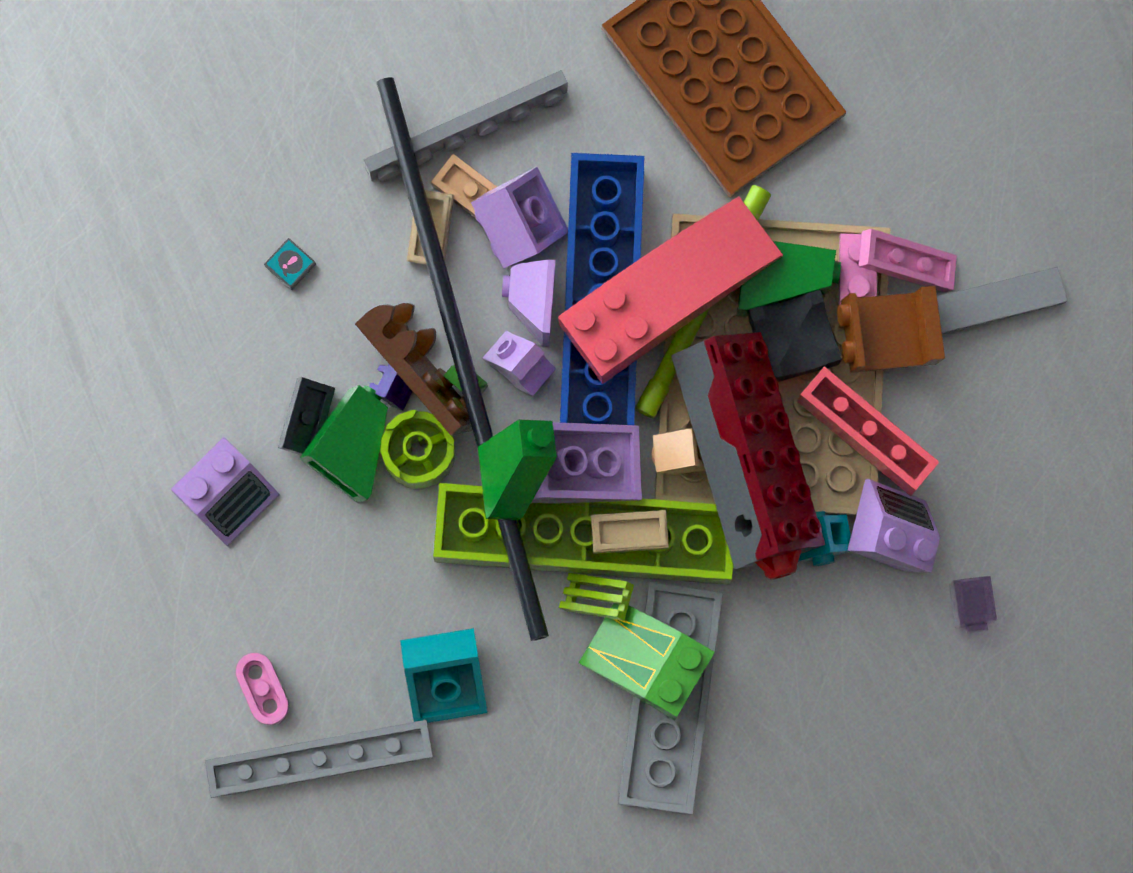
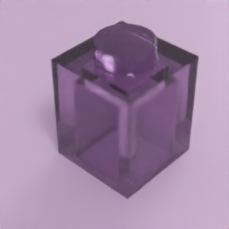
[949,576,997,633]

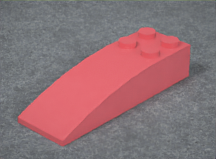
[558,196,783,384]

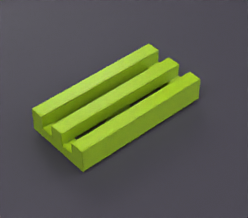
[559,573,634,621]

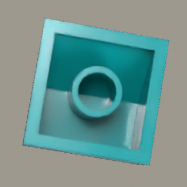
[400,628,488,723]

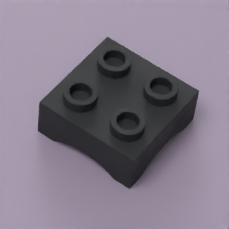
[748,290,842,382]

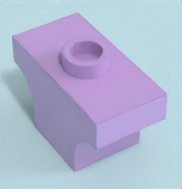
[483,331,556,396]

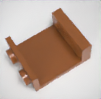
[837,286,945,373]

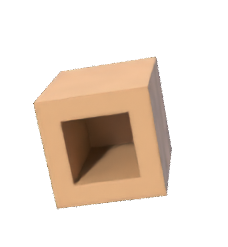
[651,428,705,475]

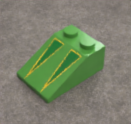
[579,603,715,720]

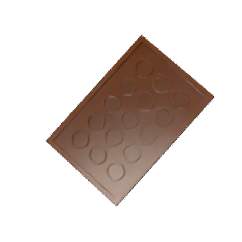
[601,0,846,198]

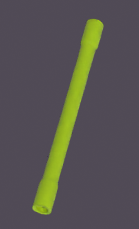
[635,185,771,419]

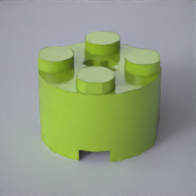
[380,410,455,489]

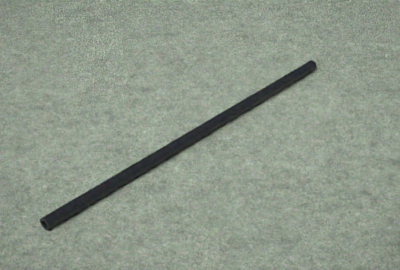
[376,77,549,641]

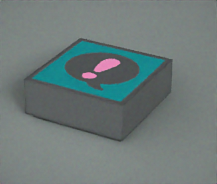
[264,238,316,291]

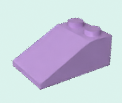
[531,422,642,503]

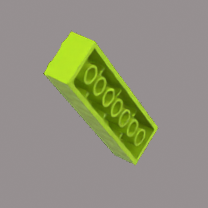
[433,483,733,585]

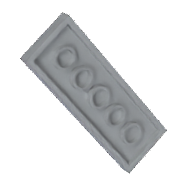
[618,582,723,815]

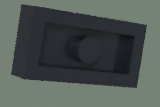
[278,377,335,455]

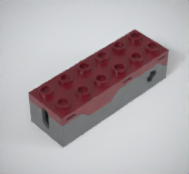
[671,332,825,580]

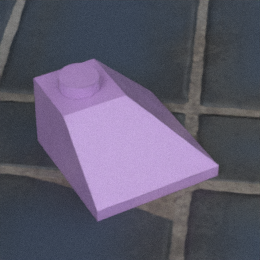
[502,260,555,347]

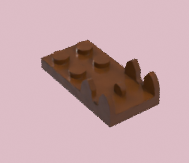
[355,303,472,436]

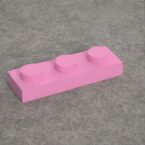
[859,229,957,293]

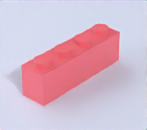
[797,366,939,496]

